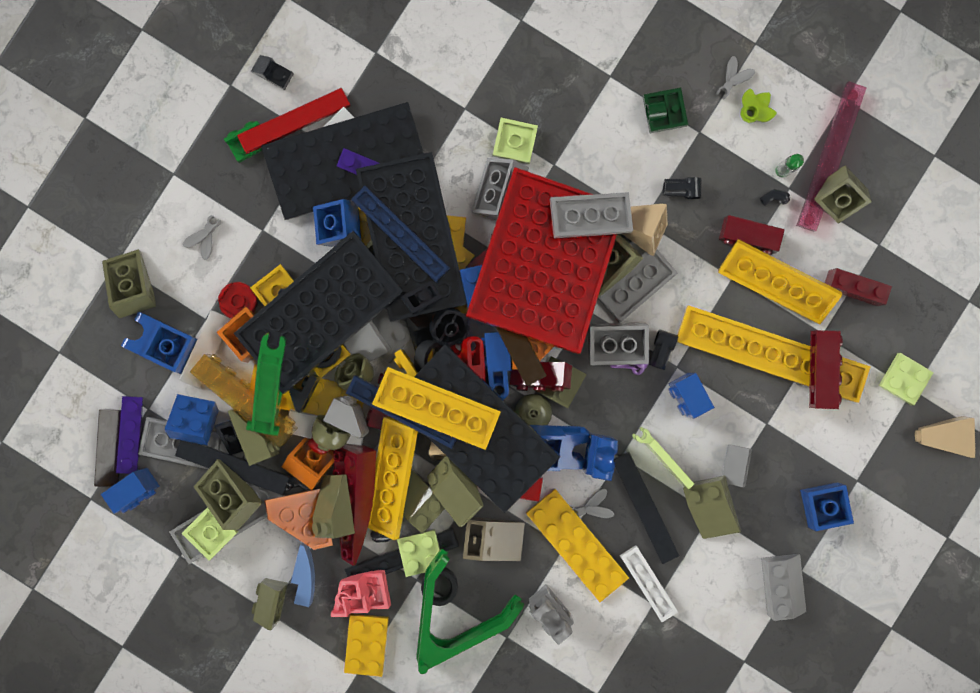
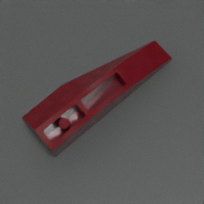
[333,444,376,566]

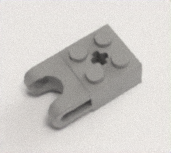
[529,584,574,645]

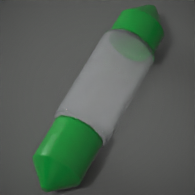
[775,154,804,177]

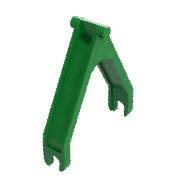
[246,333,286,436]
[416,549,524,674]

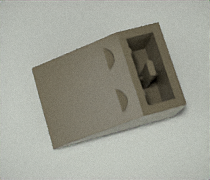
[463,517,525,561]

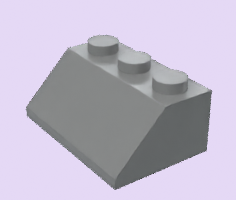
[472,158,529,220]
[588,323,649,365]
[323,395,369,439]
[761,554,806,621]

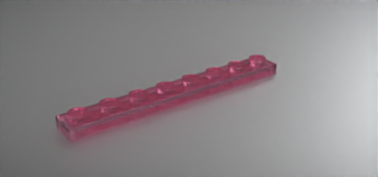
[796,81,867,232]

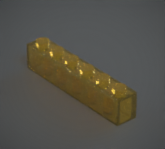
[190,354,298,447]

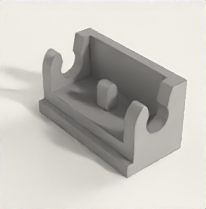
[722,445,752,487]

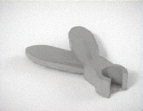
[716,56,755,100]
[183,215,221,260]
[571,489,614,518]

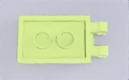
[632,427,694,489]

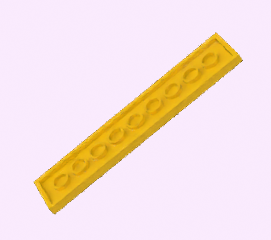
[677,305,871,403]

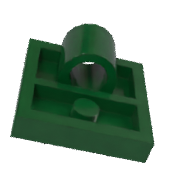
[642,87,688,134]

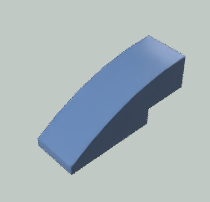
[291,542,315,607]

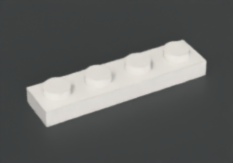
[620,545,678,622]

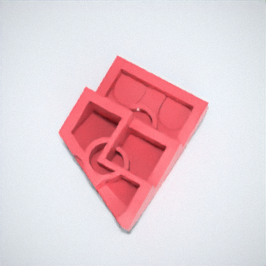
[331,570,391,617]

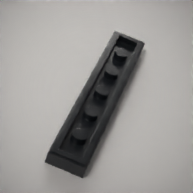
[175,440,291,495]
[614,452,680,564]
[345,528,459,577]

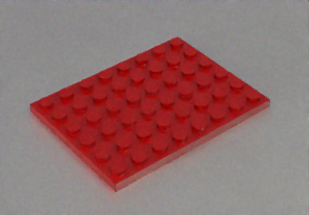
[466,167,617,354]

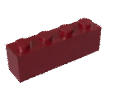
[809,330,843,409]

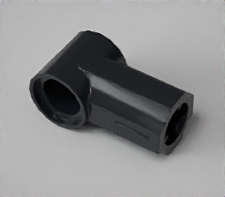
[663,177,702,199]
[648,329,678,370]

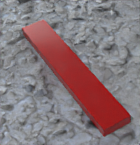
[237,88,350,154]

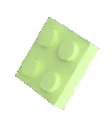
[493,118,538,164]
[879,353,934,405]
[182,507,238,561]
[397,529,440,577]

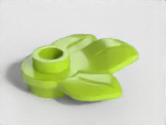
[740,89,777,123]

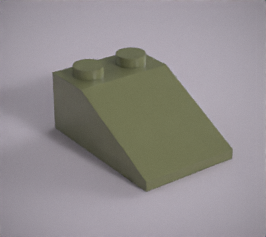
[598,234,643,298]
[102,249,156,319]
[228,408,280,466]
[427,456,484,527]
[194,459,262,530]
[403,468,445,534]
[312,475,355,539]
[683,475,741,539]

